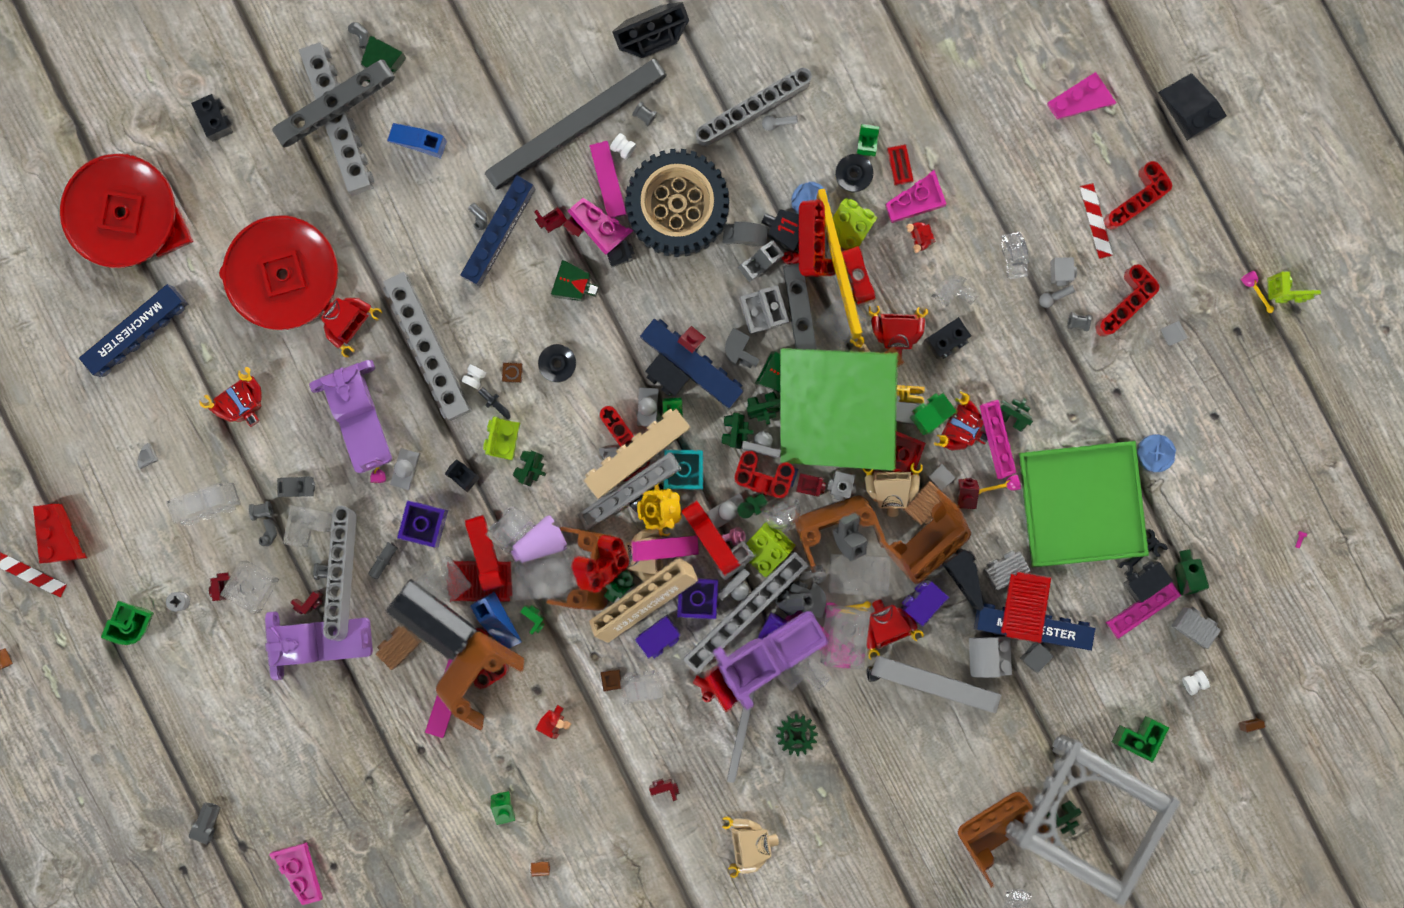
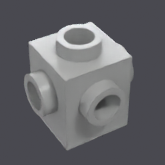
[827,471,856,501]

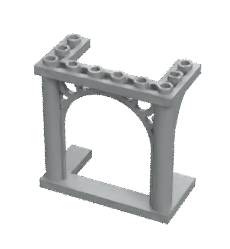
[1005,734,1181,907]

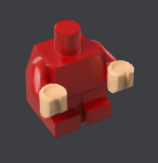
[906,222,936,253]
[535,705,571,739]

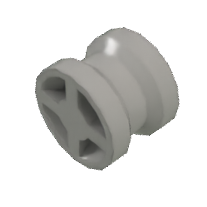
[166,592,190,612]

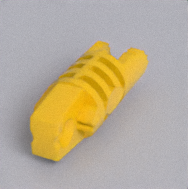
[897,385,925,404]

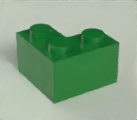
[910,393,957,436]
[1111,716,1170,763]

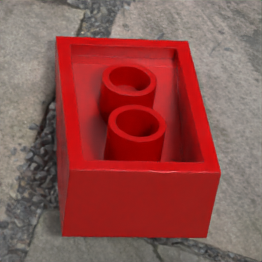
[890,431,926,475]
[705,664,738,712]

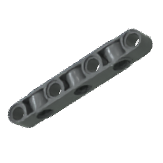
[272,60,395,148]
[783,263,817,350]

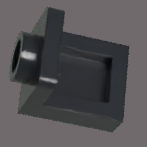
[445,459,480,492]

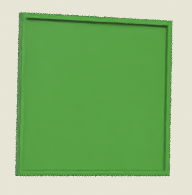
[780,348,897,471]
[1018,441,1149,567]

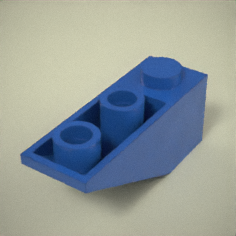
[387,123,447,159]
[470,592,522,648]

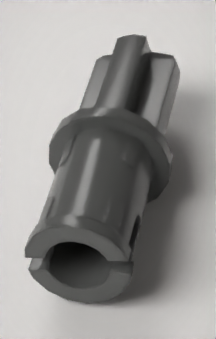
[368,542,398,579]

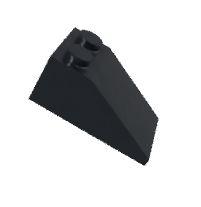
[1158,73,1227,141]
[942,549,984,611]

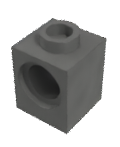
[1020,642,1054,673]

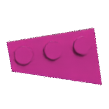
[1047,72,1116,120]
[885,170,946,223]
[568,198,633,255]
[269,842,323,905]

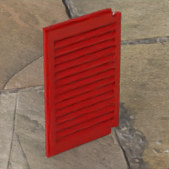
[448,561,514,602]
[1001,572,1052,643]

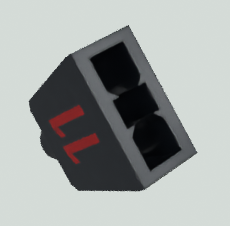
[761,209,799,252]

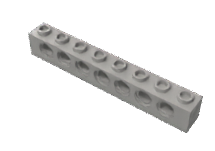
[299,42,375,196]
[383,272,471,421]
[683,551,808,674]

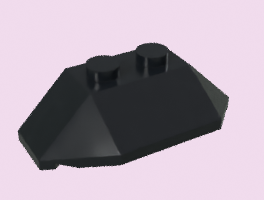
[612,2,690,58]

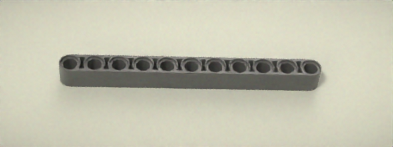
[485,59,667,190]

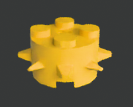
[637,484,681,536]

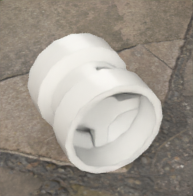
[610,133,636,160]
[461,364,487,389]
[1182,670,1210,695]

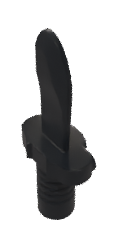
[478,387,511,420]

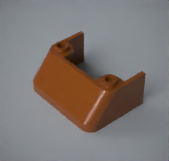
[880,489,971,584]
[795,495,886,573]
[546,526,614,611]
[436,632,524,731]
[958,792,1054,888]

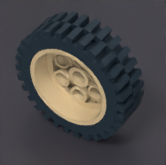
[625,149,729,257]

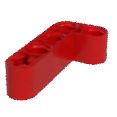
[1104,161,1172,230]
[799,199,836,277]
[1096,264,1160,337]
[600,406,650,482]
[681,500,741,576]
[465,515,505,592]

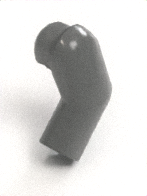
[348,22,369,49]
[468,203,487,230]
[259,518,277,546]

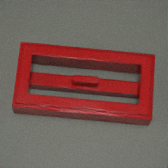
[887,144,914,186]

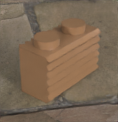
[902,481,945,525]
[376,626,422,670]

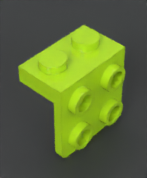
[825,198,878,250]

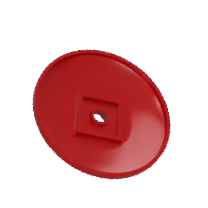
[60,154,176,268]
[222,215,338,330]

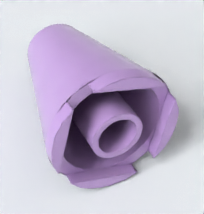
[511,515,567,563]

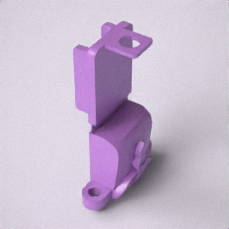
[309,360,392,474]
[265,611,373,680]
[713,611,827,710]

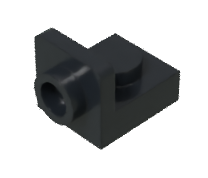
[607,240,635,268]

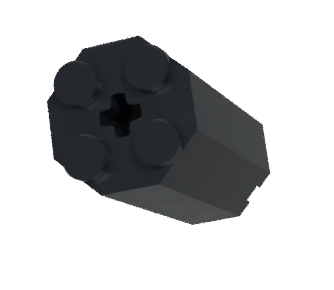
[385,579,477,660]

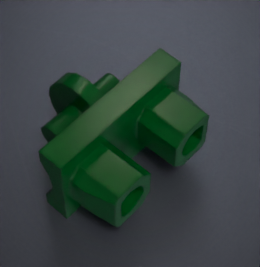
[746,392,780,425]
[1000,397,1033,432]
[721,413,754,449]
[513,450,547,487]
[737,494,768,519]
[604,571,636,603]
[1046,800,1082,836]

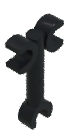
[1117,529,1168,576]

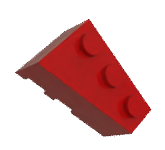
[33,504,87,564]

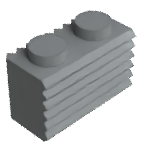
[983,550,1031,590]
[1172,607,1221,649]

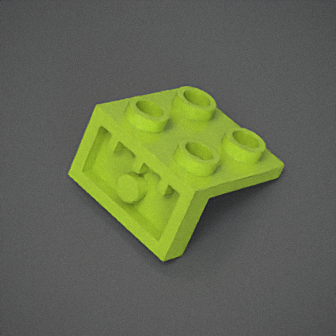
[1267,271,1321,303]
[483,416,521,460]
[746,520,796,577]

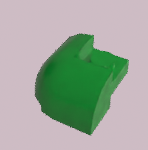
[101,601,154,645]

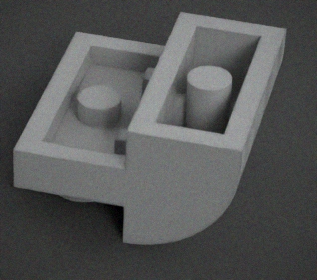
[739,285,789,334]
[969,636,1012,678]

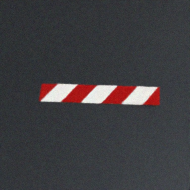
[1080,183,1112,259]
[0,552,67,597]

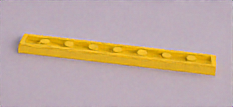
[816,188,862,340]

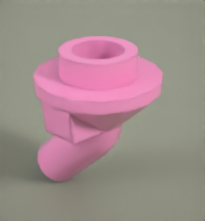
[721,527,745,546]

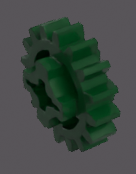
[776,713,818,756]

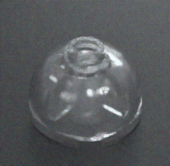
[761,497,801,532]

